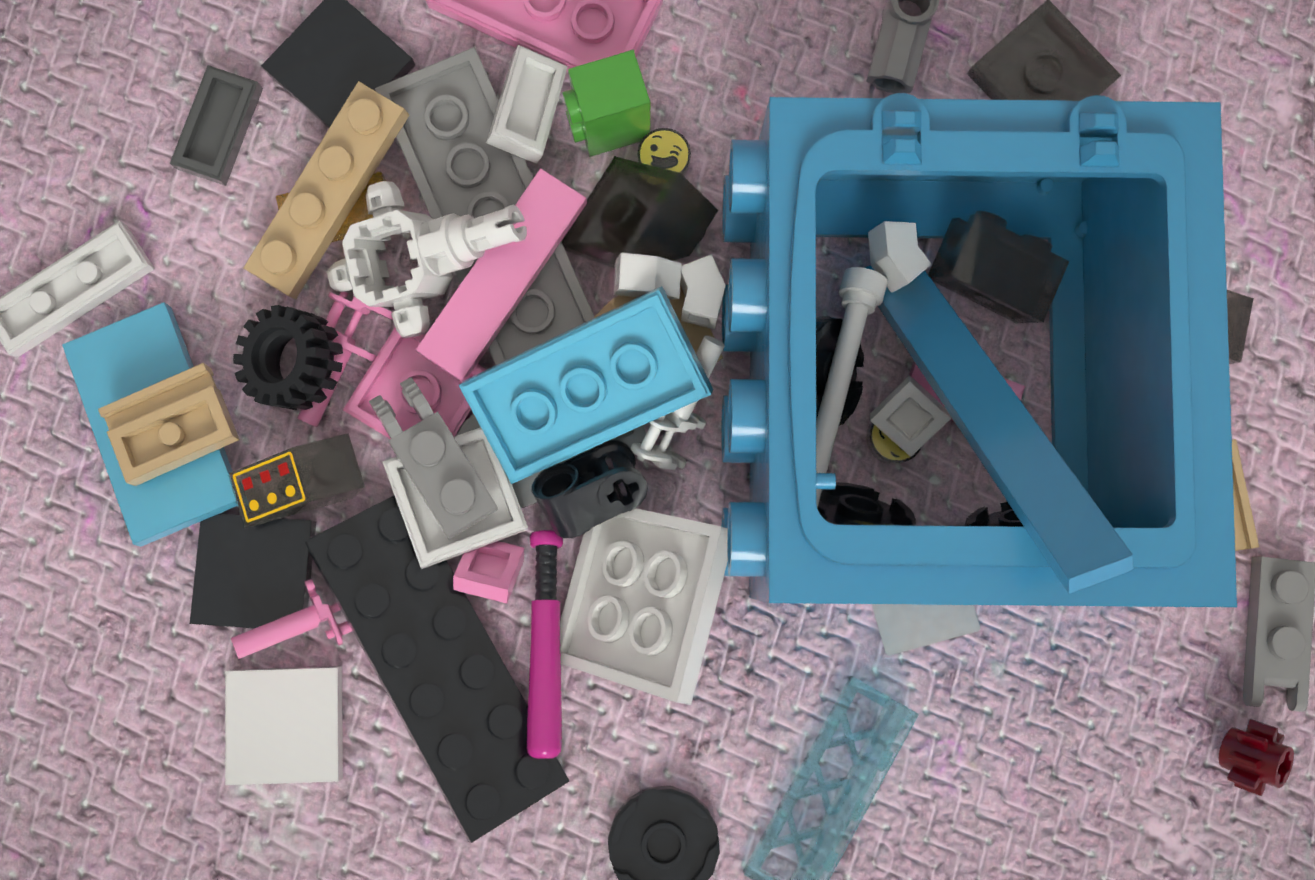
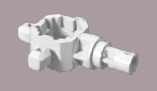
[327,181,527,338]

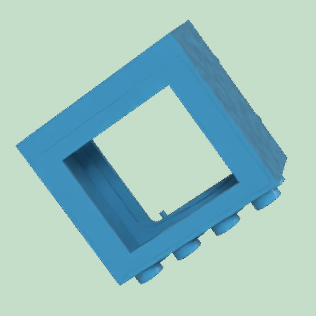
[721,93,1237,607]

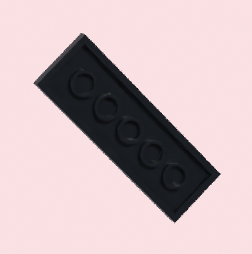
[305,495,569,843]

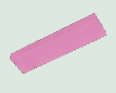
[415,168,587,382]

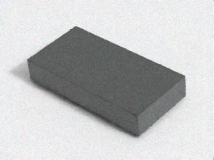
[170,65,263,186]

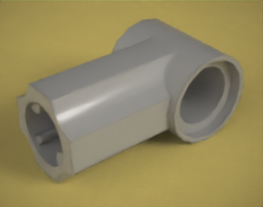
[866,0,939,94]

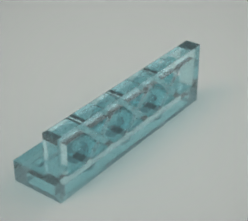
[743,675,919,880]

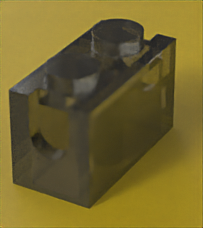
[928,211,1069,323]

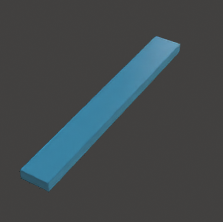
[864,265,1133,594]

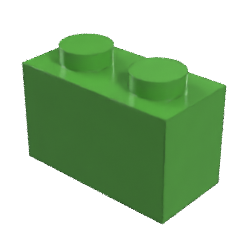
[562,49,651,157]

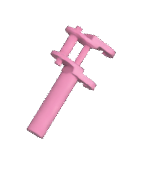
[297,292,393,427]
[231,579,352,659]

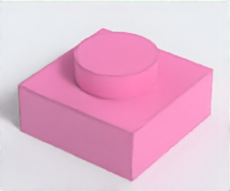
[453,541,524,603]

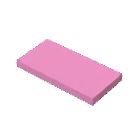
[426,0,663,72]

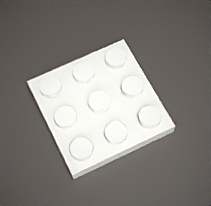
[560,508,728,705]

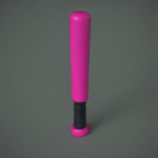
[527,530,563,759]

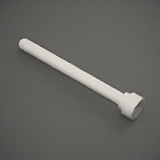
[816,267,888,508]

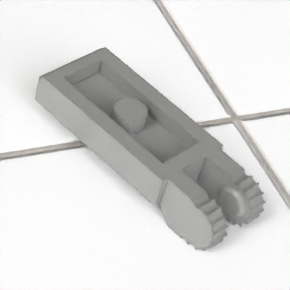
[369,377,498,539]

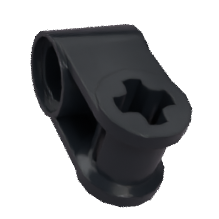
[531,440,648,538]

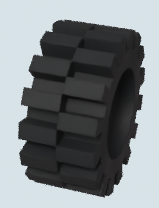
[233,305,343,410]

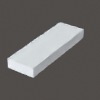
[0,221,155,358]

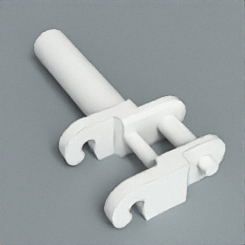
[631,336,725,470]

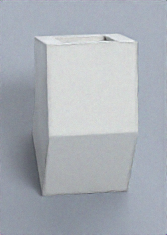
[868,221,931,293]
[614,253,681,300]
[680,254,726,329]

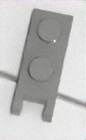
[1243,557,1315,712]

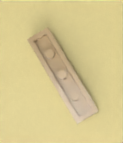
[243,81,409,300]

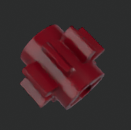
[1219,719,1294,796]

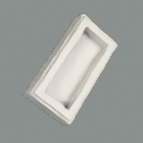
[486,45,568,164]

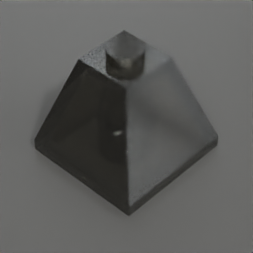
[561,156,719,268]

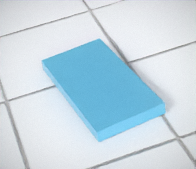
[458,286,714,484]
[62,302,245,547]

